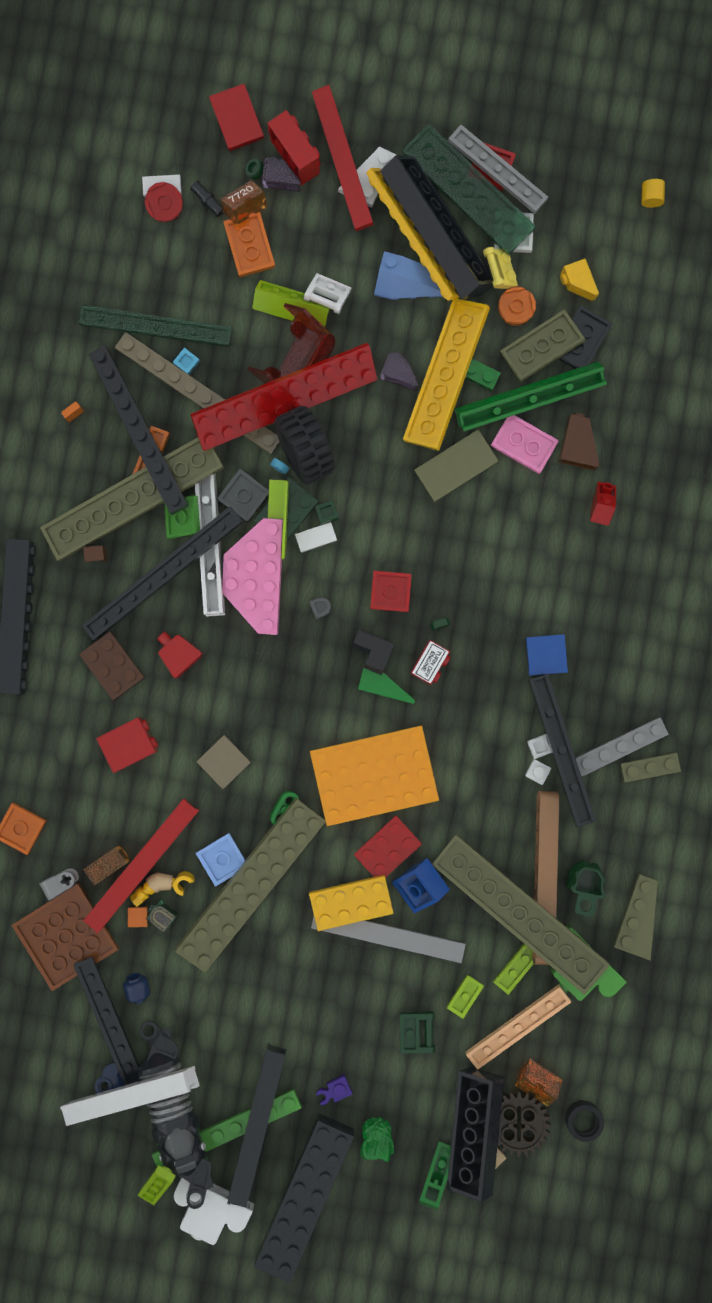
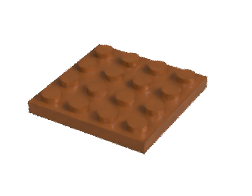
[11,883,119,991]

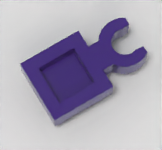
[316,1074,352,1105]

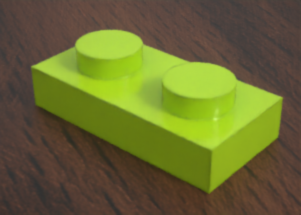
[446,974,484,1019]

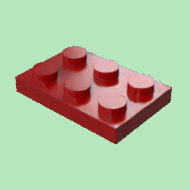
[354,815,422,878]

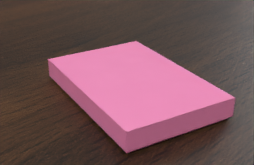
[490,415,559,474]

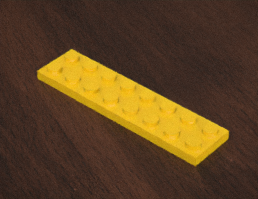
[403,299,490,451]

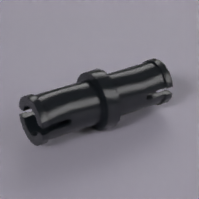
[190,180,225,217]

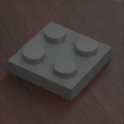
[217,469,269,522]

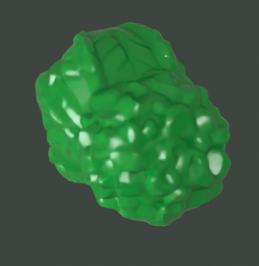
[360,1117,395,1162]

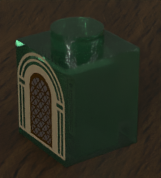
[146,900,179,933]

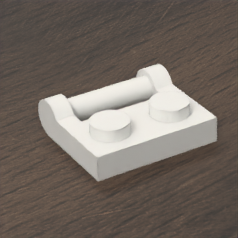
[304,273,351,314]

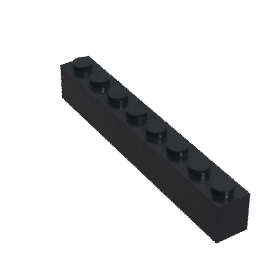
[0,539,37,694]

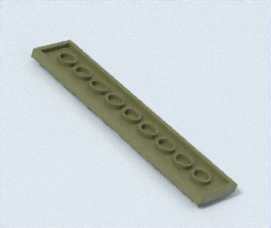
[40,437,224,562]
[174,798,326,972]
[432,834,610,995]

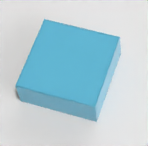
[173,348,200,375]

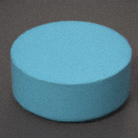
[270,458,290,474]

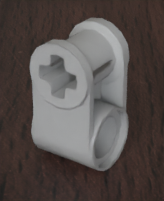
[39,868,79,901]

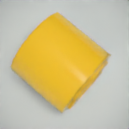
[641,179,665,208]

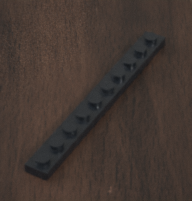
[88,345,189,515]
[82,507,243,641]

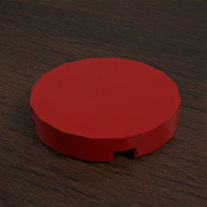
[145,182,183,222]

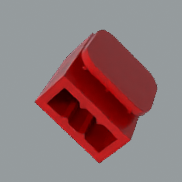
[96,717,159,773]

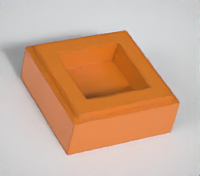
[61,402,84,423]
[128,906,148,927]

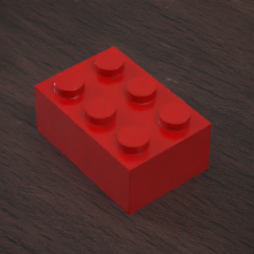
[267,110,321,186]

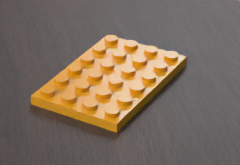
[310,725,439,826]

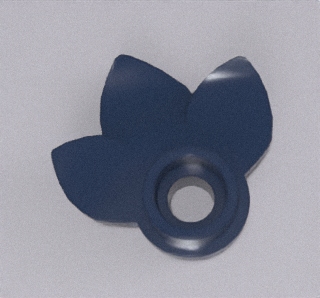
[95,1063,124,1093]

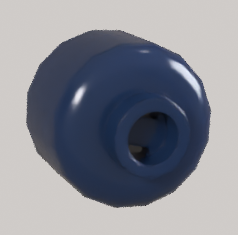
[123,973,150,1004]

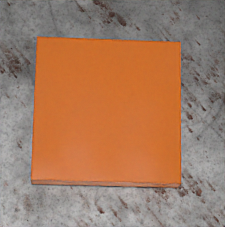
[0,802,47,855]

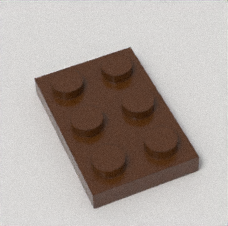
[79,632,145,700]

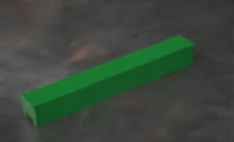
[454,362,607,431]

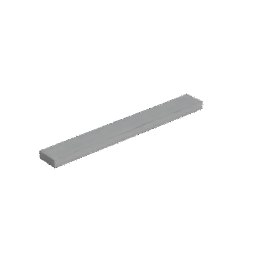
[311,917,466,963]

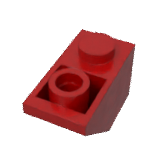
[590,482,616,526]

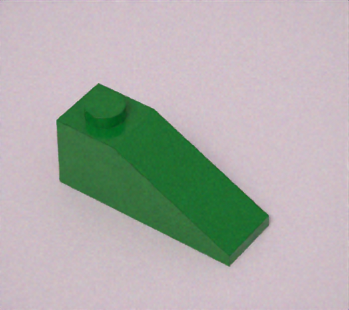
[358,668,415,704]
[419,1141,451,1210]

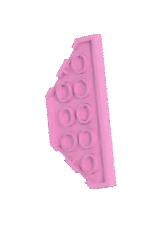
[222,518,283,635]

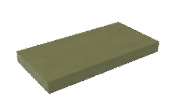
[500,309,585,383]
[414,430,499,503]

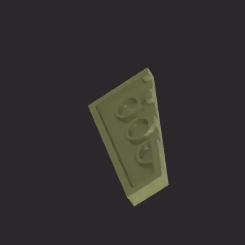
[613,873,658,961]

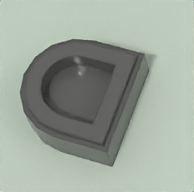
[309,597,331,619]

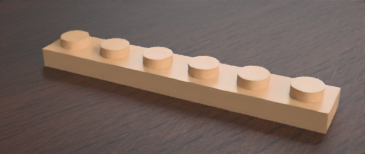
[466,984,571,1070]

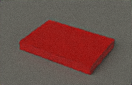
[209,84,264,151]

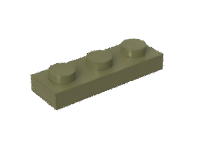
[619,752,681,783]

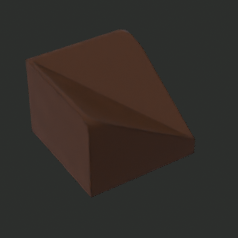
[83,545,107,562]

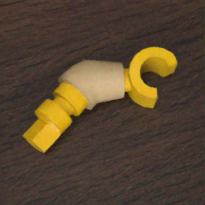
[130,871,195,907]

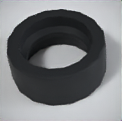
[565,1100,604,1142]

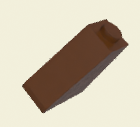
[558,413,599,471]

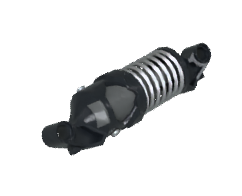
[137,1020,213,1209]

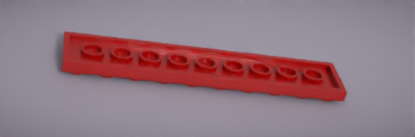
[190,343,377,451]

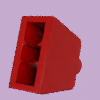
[157,631,204,679]

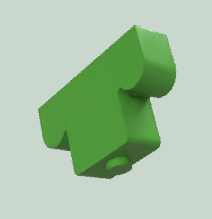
[550,924,627,1001]

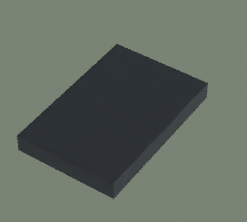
[559,305,613,369]

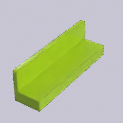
[252,280,331,330]
[268,479,289,559]

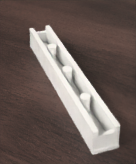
[195,473,226,616]
[60,1066,200,1126]

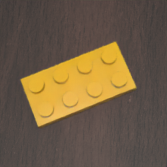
[309,875,393,931]

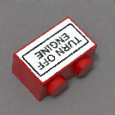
[410,640,451,685]

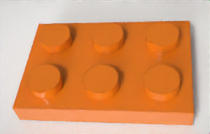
[223,211,276,278]

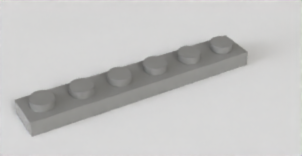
[448,125,548,214]
[575,717,669,776]

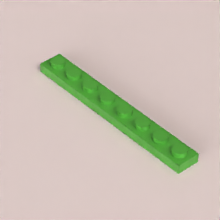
[152,1088,302,1167]

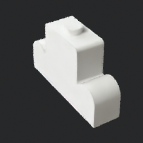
[174,1177,254,1245]

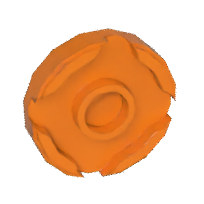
[498,287,536,326]

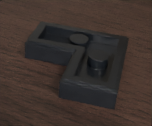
[352,629,394,675]

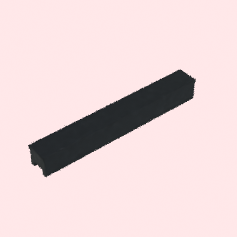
[528,674,596,827]
[227,1044,286,1208]

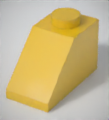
[560,259,599,301]

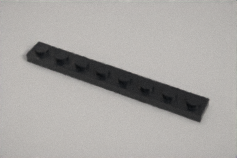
[74,955,142,1086]

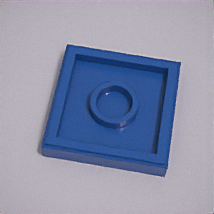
[526,634,568,676]

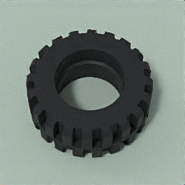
[274,406,335,484]

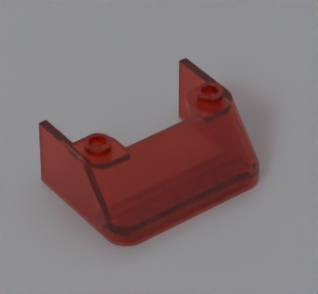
[247,303,335,384]

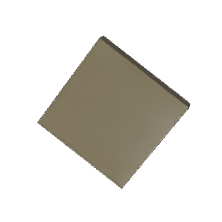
[197,735,251,789]

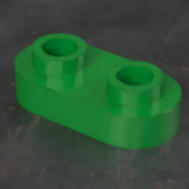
[270,791,299,825]

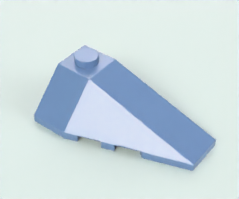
[374,251,443,300]

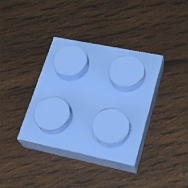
[196,832,246,887]

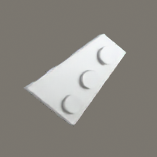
[338,147,396,208]

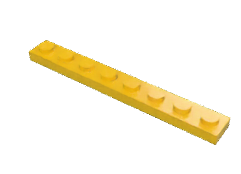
[366,168,459,301]

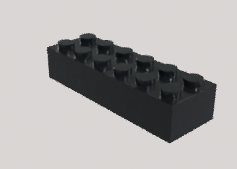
[447,1067,504,1202]

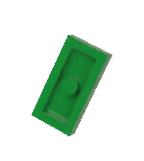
[465,359,501,391]

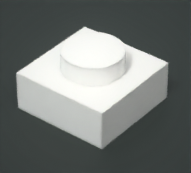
[524,759,551,785]

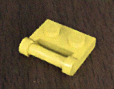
[483,247,518,289]

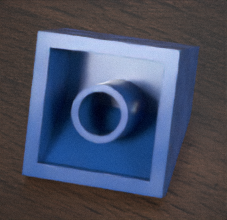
[392,858,450,913]

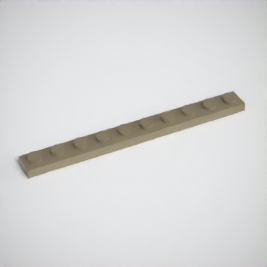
[115,332,280,455]

